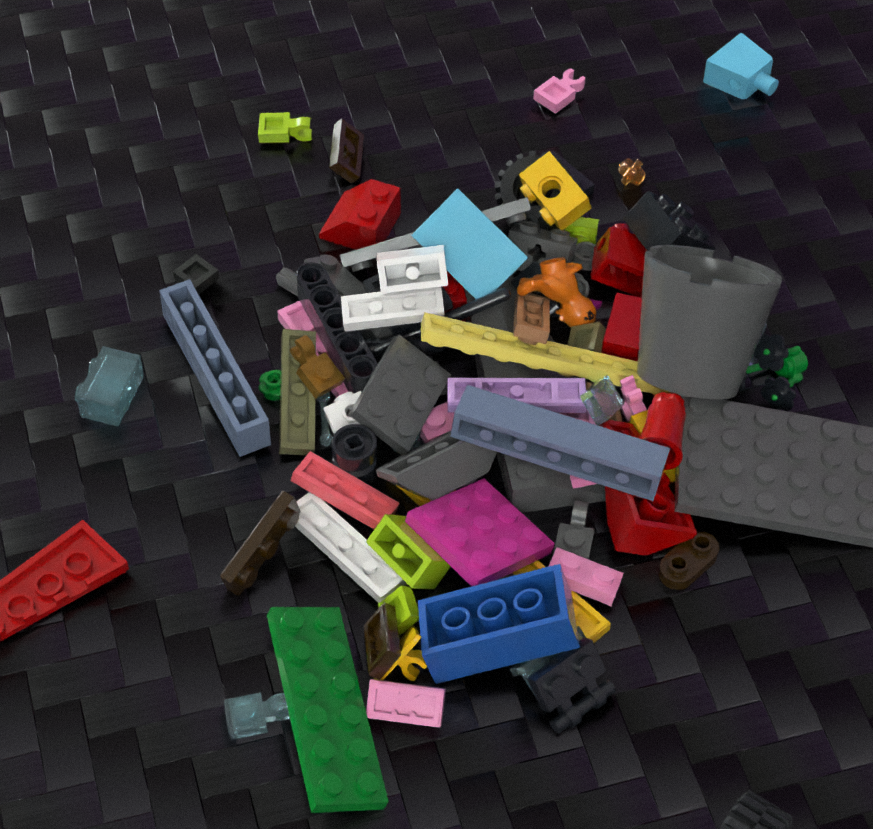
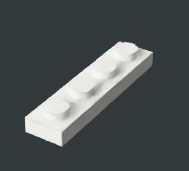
[295,492,407,603]

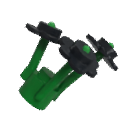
[738,334,808,411]

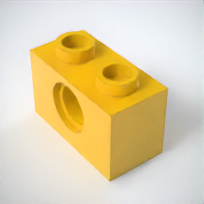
[519,151,591,230]

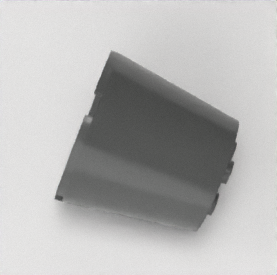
[637,245,782,400]

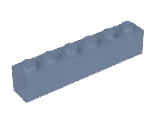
[159,279,271,457]
[450,385,670,501]

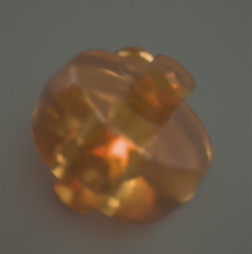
[618,158,646,185]

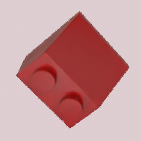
[319,179,401,250]

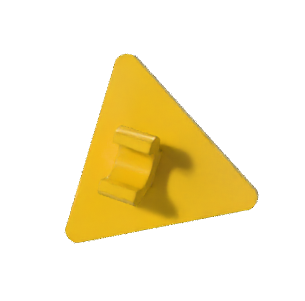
[374,625,427,681]

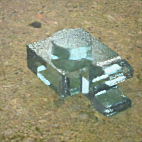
[224,692,290,740]

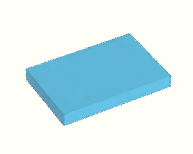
[411,188,528,299]

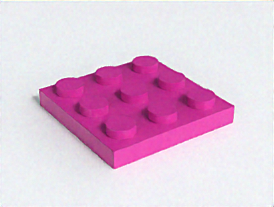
[405,478,555,586]

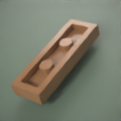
[513,293,550,345]

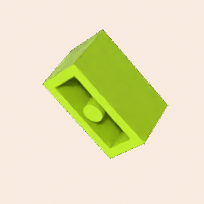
[366,514,451,589]

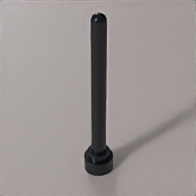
[365,288,511,363]

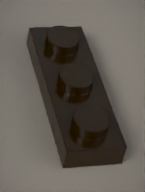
[220,491,301,596]

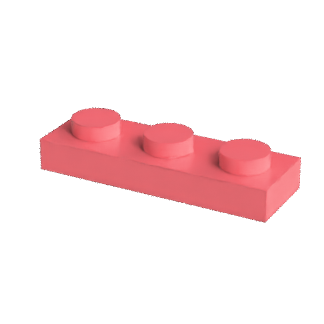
[290,451,400,529]

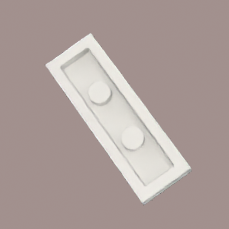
[341,286,445,332]

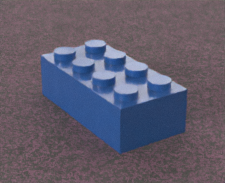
[418,564,580,684]

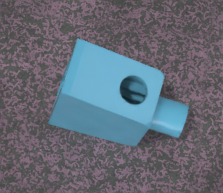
[703,33,779,99]

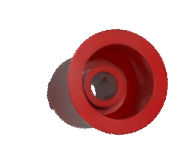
[639,392,686,470]

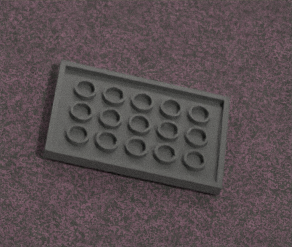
[674,397,873,548]

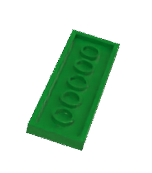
[267,607,389,813]

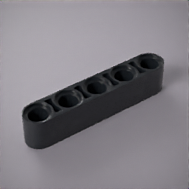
[296,262,377,394]

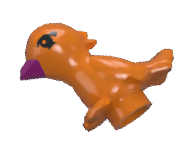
[517,257,602,327]

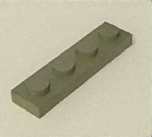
[279,329,316,456]

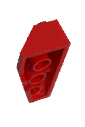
[600,419,697,556]

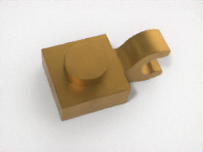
[290,335,345,399]

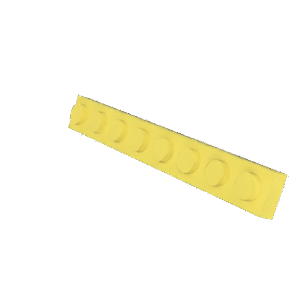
[421,312,671,396]

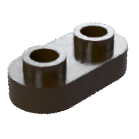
[659,531,719,590]

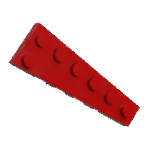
[0,520,129,642]

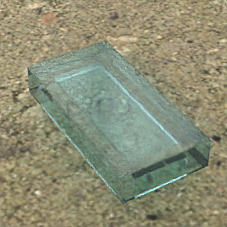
[580,375,625,425]

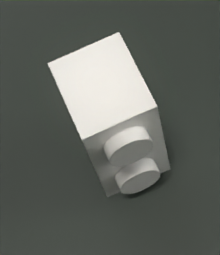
[377,245,448,294]

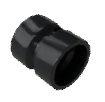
[331,424,378,485]

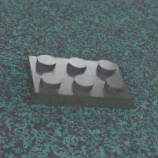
[349,334,451,455]

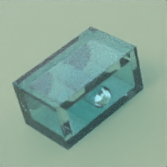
[75,346,144,426]

